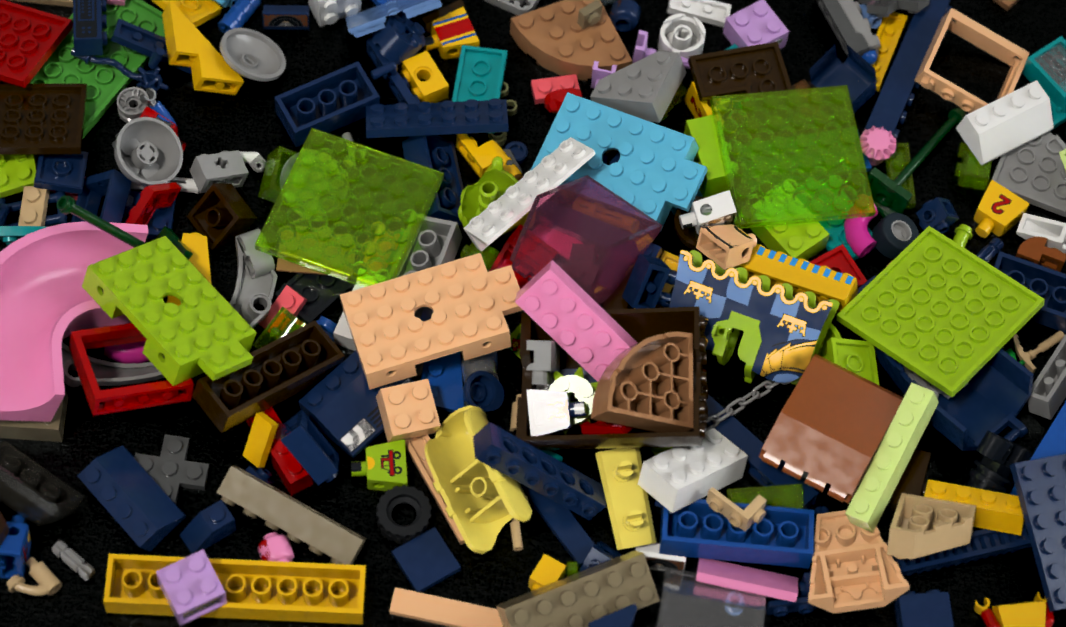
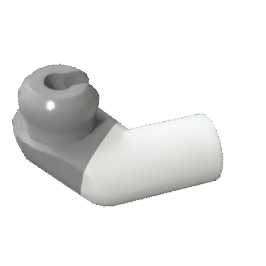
[239,151,267,173]

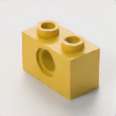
[400,51,449,103]

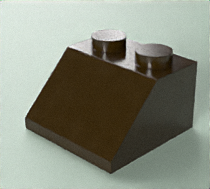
[187,183,257,251]

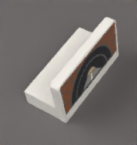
[635,543,686,574]

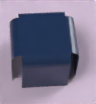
[809,45,877,118]

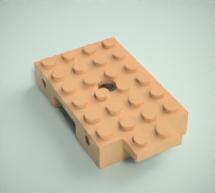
[340,253,523,390]

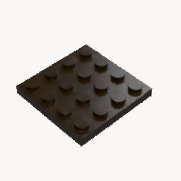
[0,84,87,155]

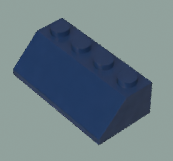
[402,135,464,225]
[78,445,186,552]

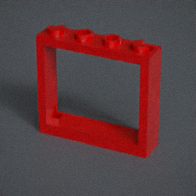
[69,323,194,416]

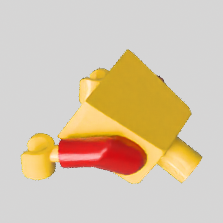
[974,592,1055,627]

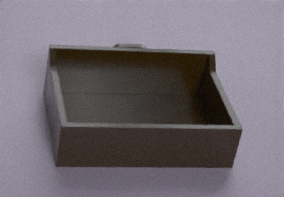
[885,449,931,511]

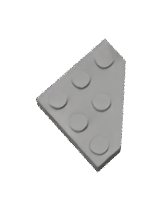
[590,51,686,123]

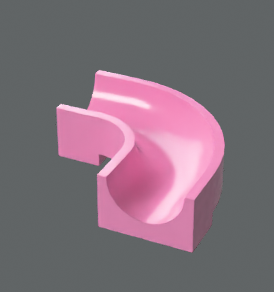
[0,222,148,422]

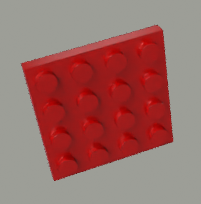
[0,0,73,88]

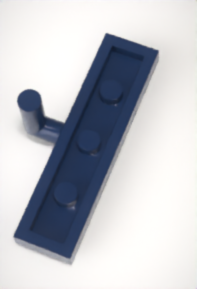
[110,19,192,74]
[366,37,420,104]

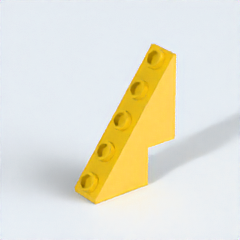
[162,1,244,95]

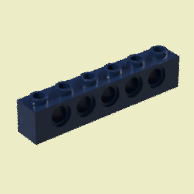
[473,422,606,521]

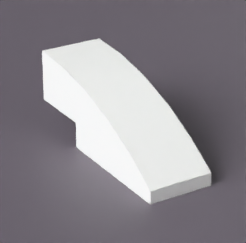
[1016,213,1066,254]

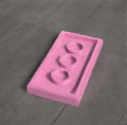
[696,558,798,602]

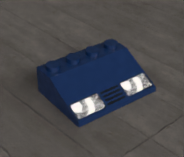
[298,350,414,458]

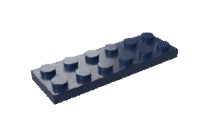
[366,98,509,138]

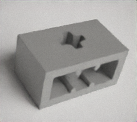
[189,150,249,193]

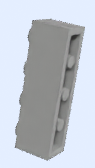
[1027,334,1066,420]

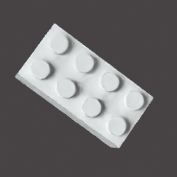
[638,428,748,513]

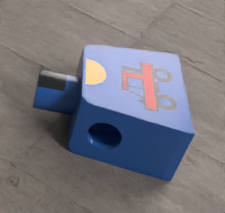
[0,515,31,579]

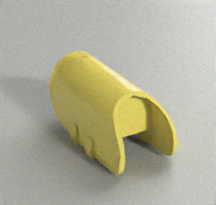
[425,405,532,554]

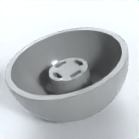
[114,117,183,186]

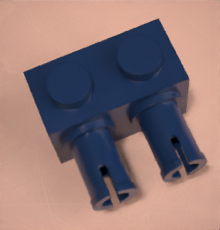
[622,253,677,309]

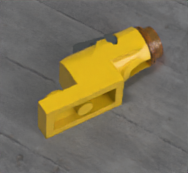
[456,134,523,181]

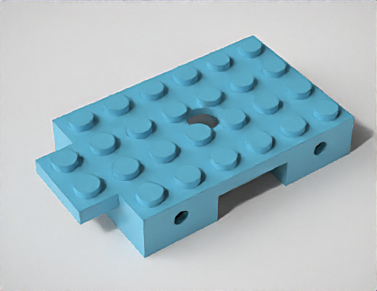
[531,92,708,232]

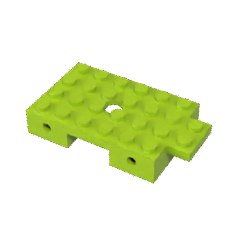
[82,236,257,386]

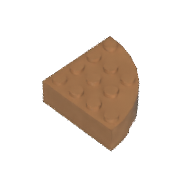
[510,0,632,81]
[591,331,693,433]

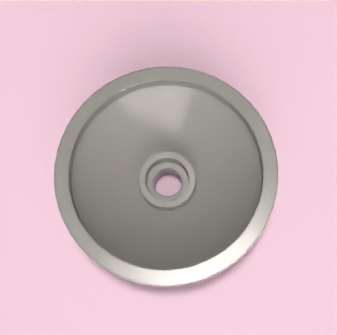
[220,28,286,82]

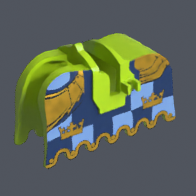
[669,250,840,384]

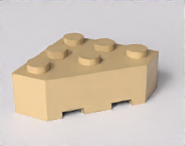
[887,493,976,559]

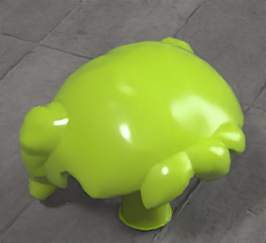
[458,156,533,237]

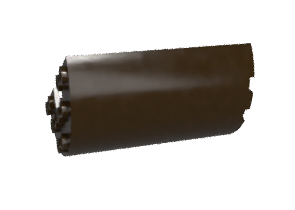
[516,307,708,450]

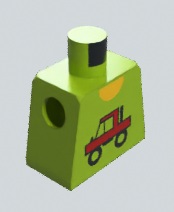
[351,440,408,491]

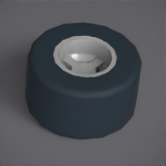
[872,213,919,259]

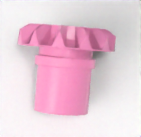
[859,125,896,165]

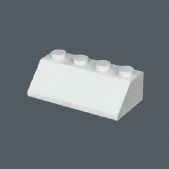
[956,80,1054,166]

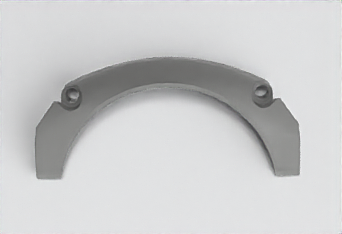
[62,228,278,387]

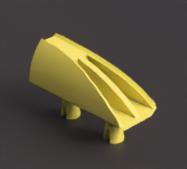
[595,448,656,550]

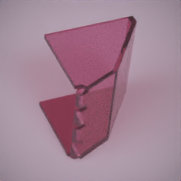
[509,175,663,305]

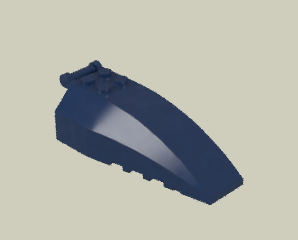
[856,275,1034,451]

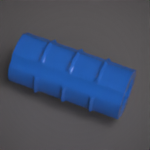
[218,0,261,34]

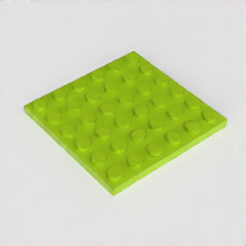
[837,226,1045,398]

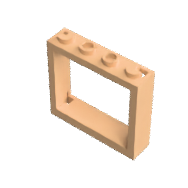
[914,8,1030,113]

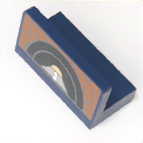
[262,5,310,30]

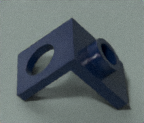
[578,541,622,573]

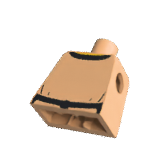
[696,224,757,270]

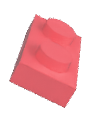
[531,74,580,104]
[259,285,308,339]

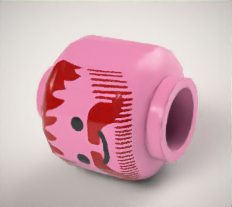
[258,532,294,562]

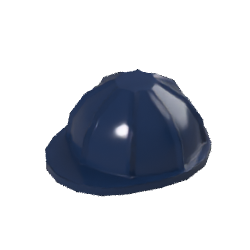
[462,370,504,412]

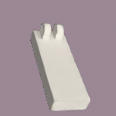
[667,0,731,28]

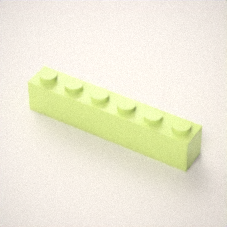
[845,383,939,533]

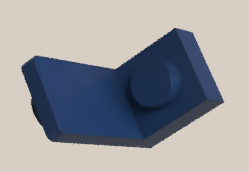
[766,572,817,617]

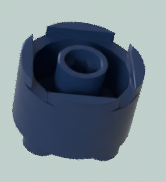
[372,11,425,65]

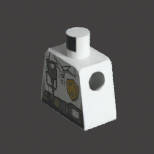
[679,190,737,234]

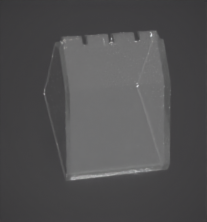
[655,567,765,627]

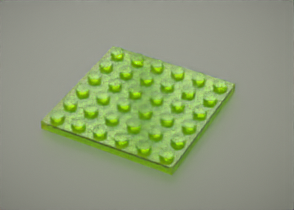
[710,85,876,229]
[255,128,444,287]

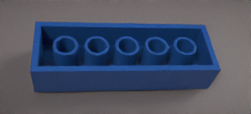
[659,499,814,569]

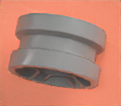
[117,87,150,123]

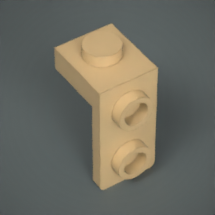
[706,487,767,532]

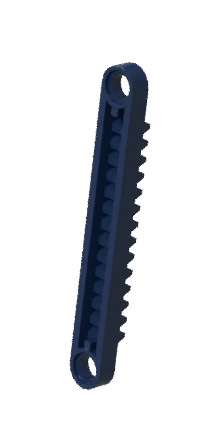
[892,520,1032,576]

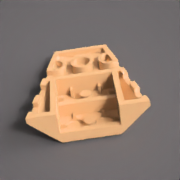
[808,510,910,614]

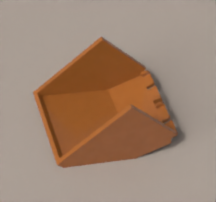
[759,354,903,504]

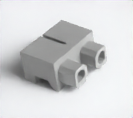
[526,340,561,385]

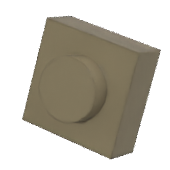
[577,0,603,29]

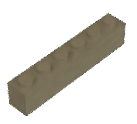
[216,465,366,565]

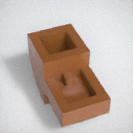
[1015,237,1066,272]

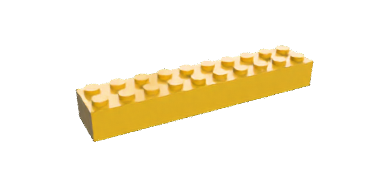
[103,554,366,625]

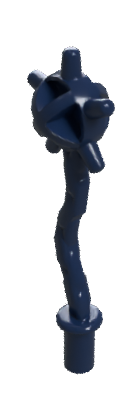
[71,48,169,97]

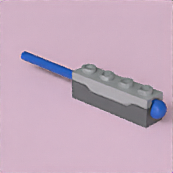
[816,0,881,65]

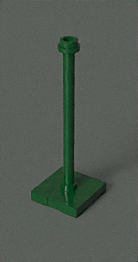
[857,108,966,218]
[57,196,193,260]

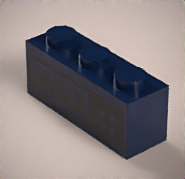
[73,0,107,56]

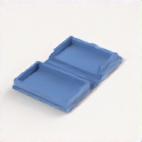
[345,0,442,38]

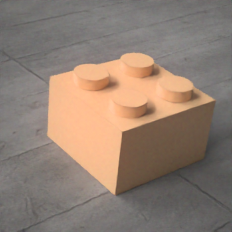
[376,379,441,442]

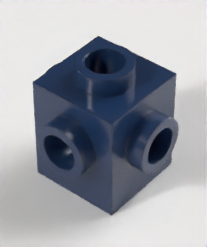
[916,197,959,234]

